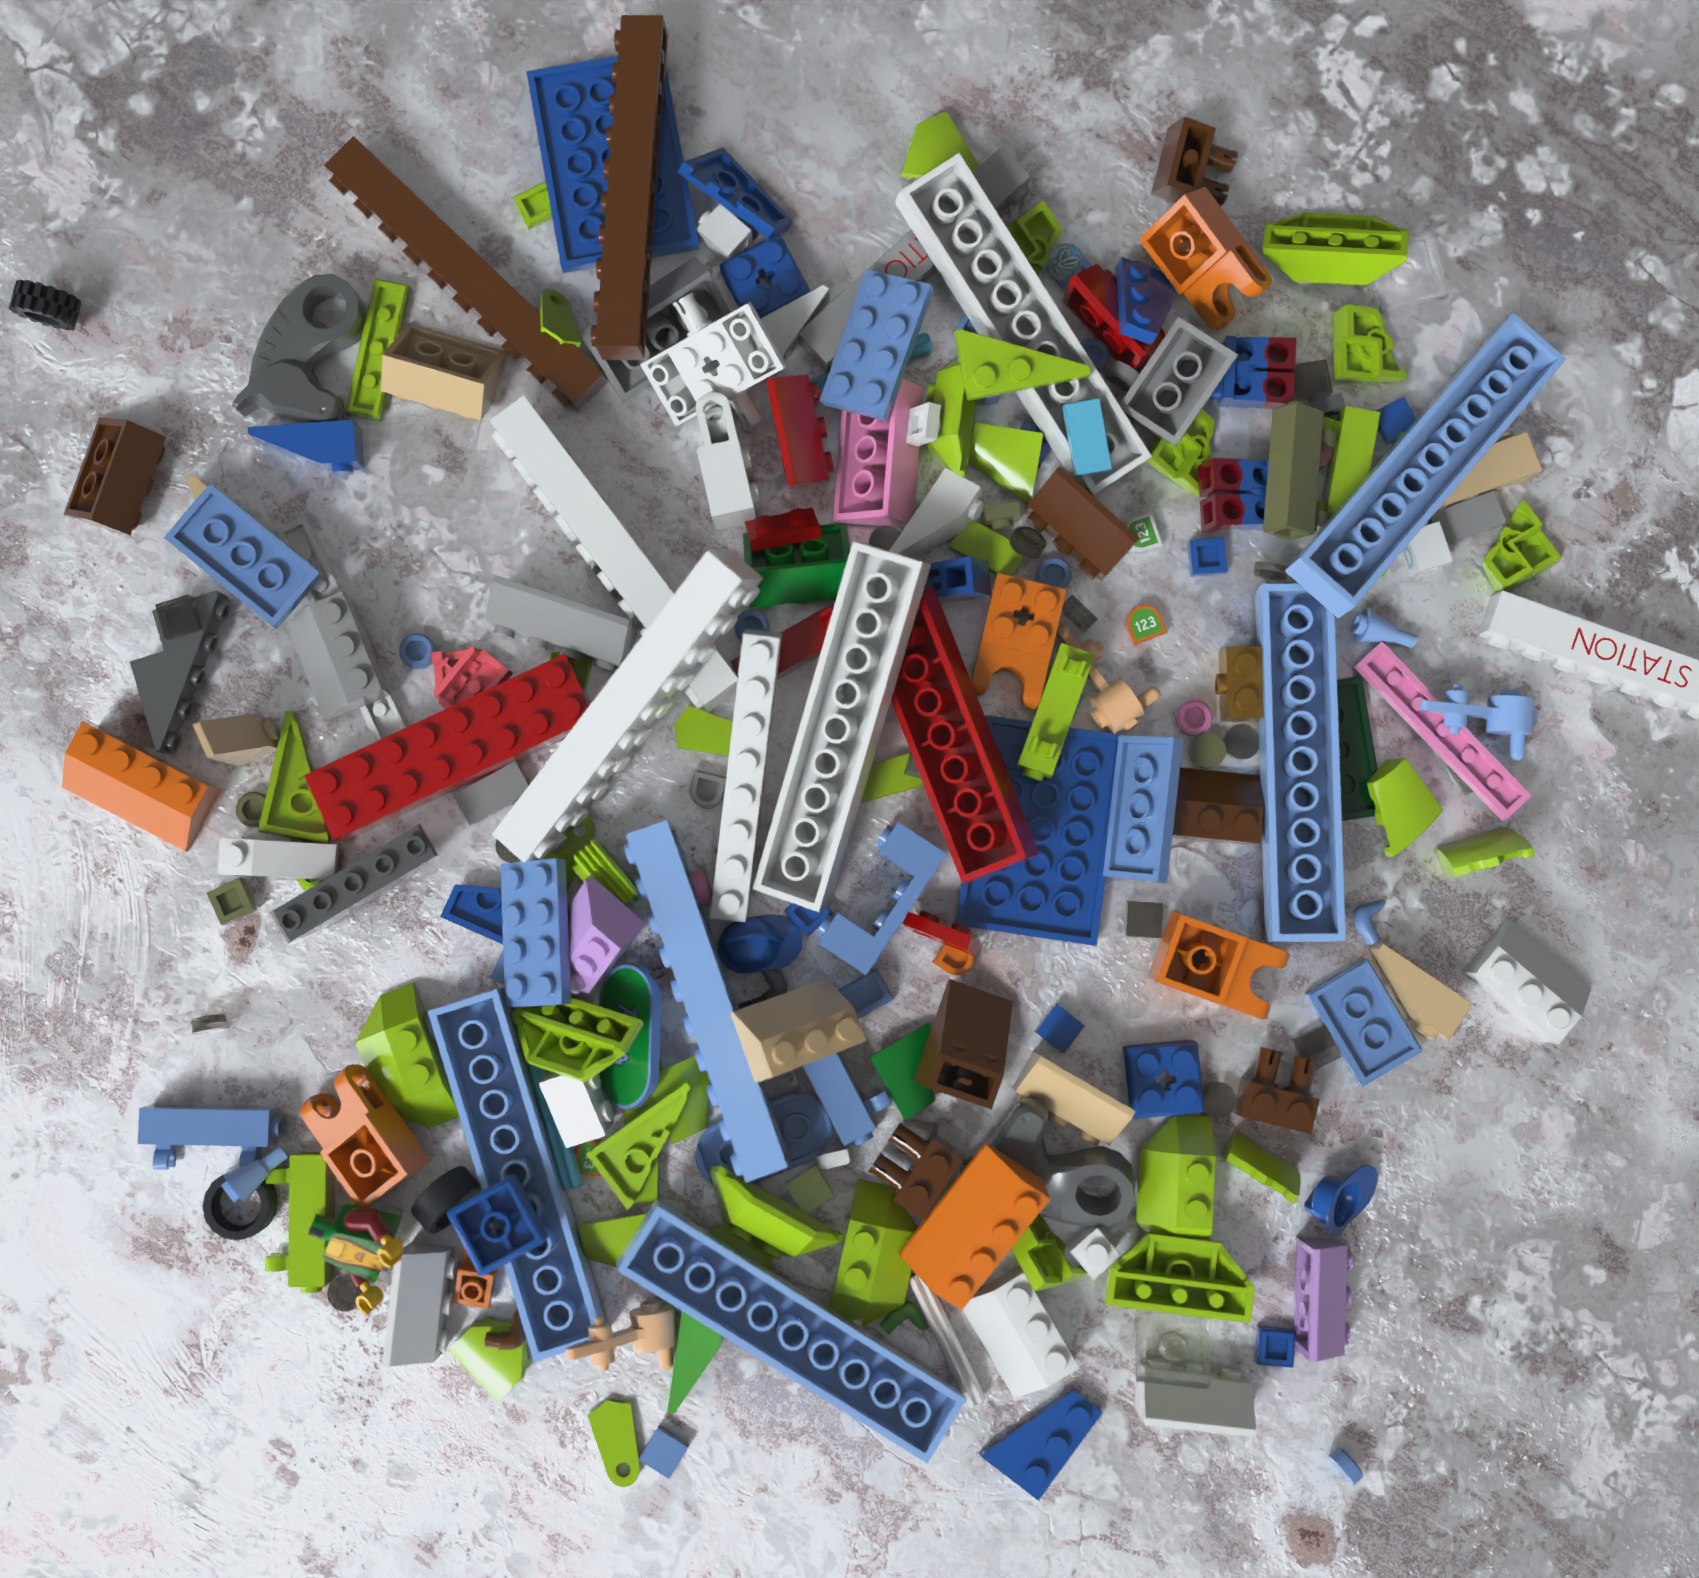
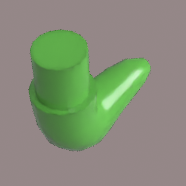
[879,1301,928,1334]

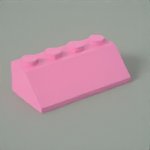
[832,378,924,527]

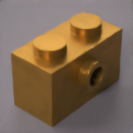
[1215,646,1264,722]

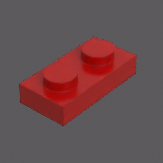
[745,507,821,552]
[903,910,980,956]

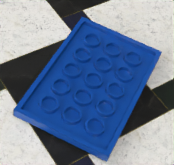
[526,56,700,273]
[955,715,1125,946]

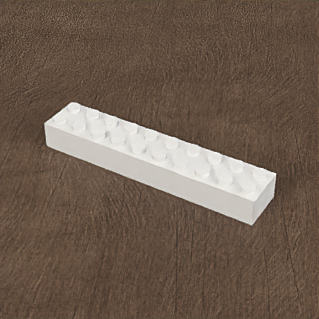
[895,153,1152,496]
[489,395,738,712]
[752,542,931,912]
[492,550,763,863]

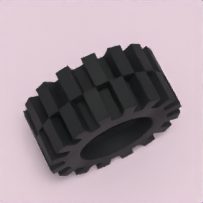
[9,280,82,330]

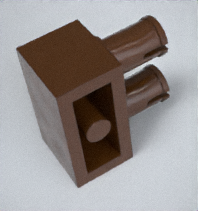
[1151,117,1238,207]
[1233,1047,1320,1135]
[868,1122,965,1221]

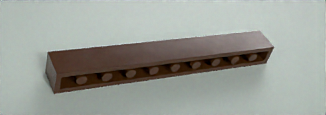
[591,15,668,360]
[324,136,607,412]

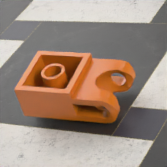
[1138,186,1272,330]
[971,573,1067,710]
[1148,910,1290,1020]
[300,1064,431,1208]

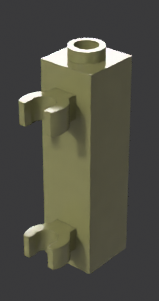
[1263,400,1337,541]

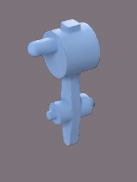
[1420,684,1537,761]

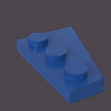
[677,148,794,239]
[1115,257,1178,345]
[440,884,569,944]
[979,1387,1103,1501]

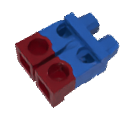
[1209,336,1297,410]
[1198,458,1269,532]

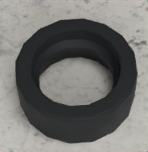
[411,1166,482,1234]
[202,1175,278,1241]

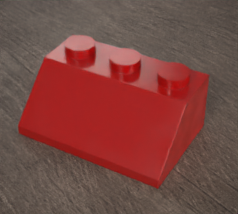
[1062,263,1165,372]
[766,374,835,489]

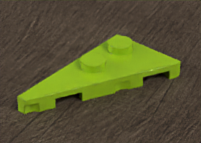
[954,329,1091,401]
[258,711,329,844]
[586,1079,694,1210]

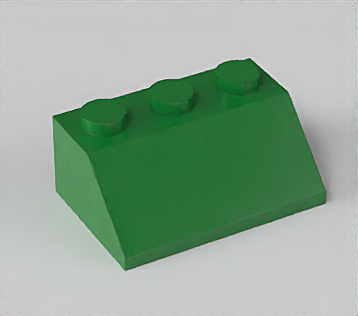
[743,523,850,608]

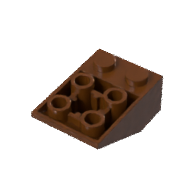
[913,979,1013,1109]

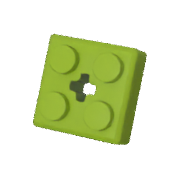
[572,840,641,907]

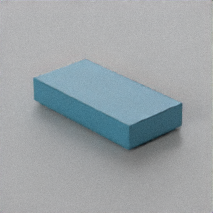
[1062,398,1112,477]

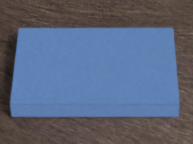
[1305,958,1423,1087]

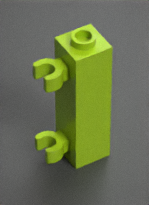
[1316,406,1380,534]
[1017,643,1095,782]
[265,1151,335,1293]

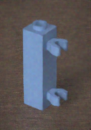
[803,1052,893,1147]
[138,1105,284,1170]

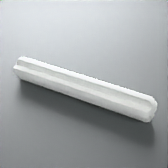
[909,1273,985,1407]

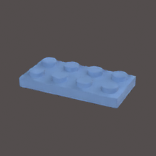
[820,269,934,421]
[164,483,323,629]
[1103,735,1183,883]
[500,858,571,1008]

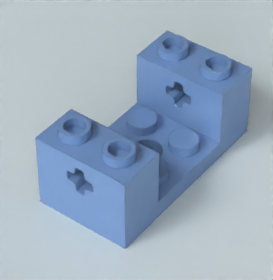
[816,822,947,975]

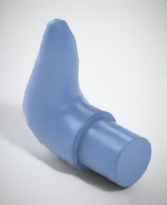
[1353,899,1386,945]

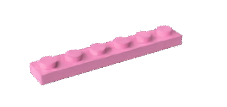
[1354,641,1532,821]

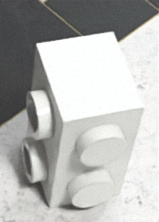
[539,1071,614,1148]

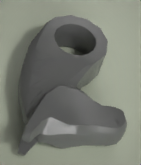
[232,274,367,423]
[960,1098,1135,1227]

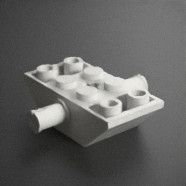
[640,292,787,430]

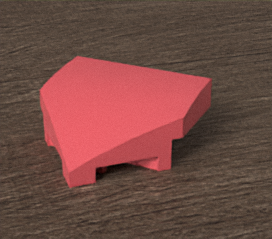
[431,647,513,709]

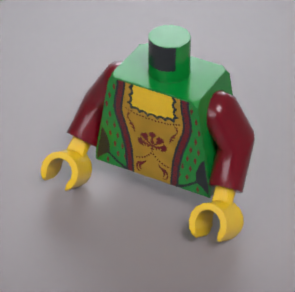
[308,1204,403,1314]

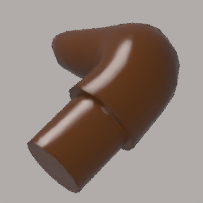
[484,1309,526,1350]

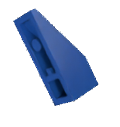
[248,420,364,476]
[924,556,991,603]

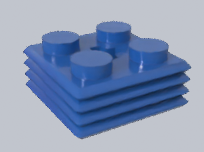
[719,234,811,319]
[1124,1040,1204,1119]
[447,1174,548,1276]

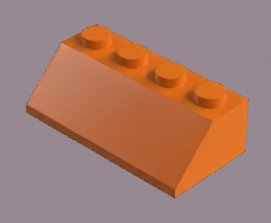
[62,721,222,852]
[899,1142,1051,1310]

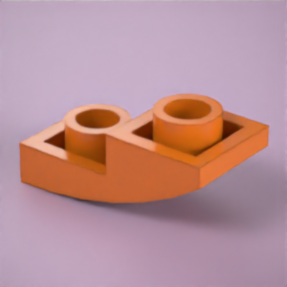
[453,1228,498,1309]

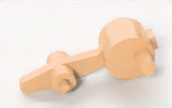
[1056,624,1161,734]
[566,1300,680,1371]

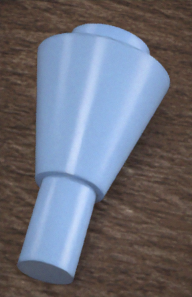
[1351,608,1418,648]
[221,1146,288,1204]

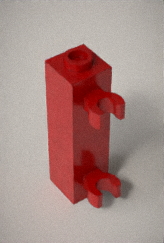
[730,601,836,680]

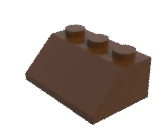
[63,417,166,535]
[1024,466,1139,582]
[1172,767,1264,845]

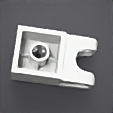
[696,392,762,531]

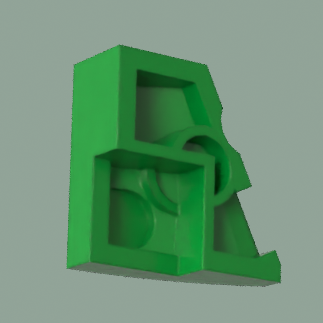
[869,1022,935,1120]

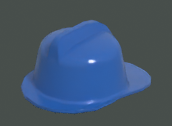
[718,914,803,974]
[1304,1164,1378,1238]

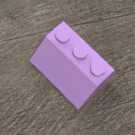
[567,875,645,1001]
[1293,1237,1353,1362]

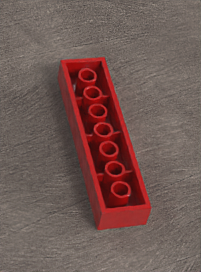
[891,588,1040,884]
[304,654,591,842]

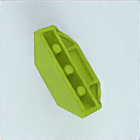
[1262,212,1409,285]
[926,356,976,478]
[355,982,459,1129]
[512,998,644,1083]
[1136,1114,1216,1240]
[709,1165,845,1260]
[829,1179,917,1328]
[1105,1232,1255,1324]

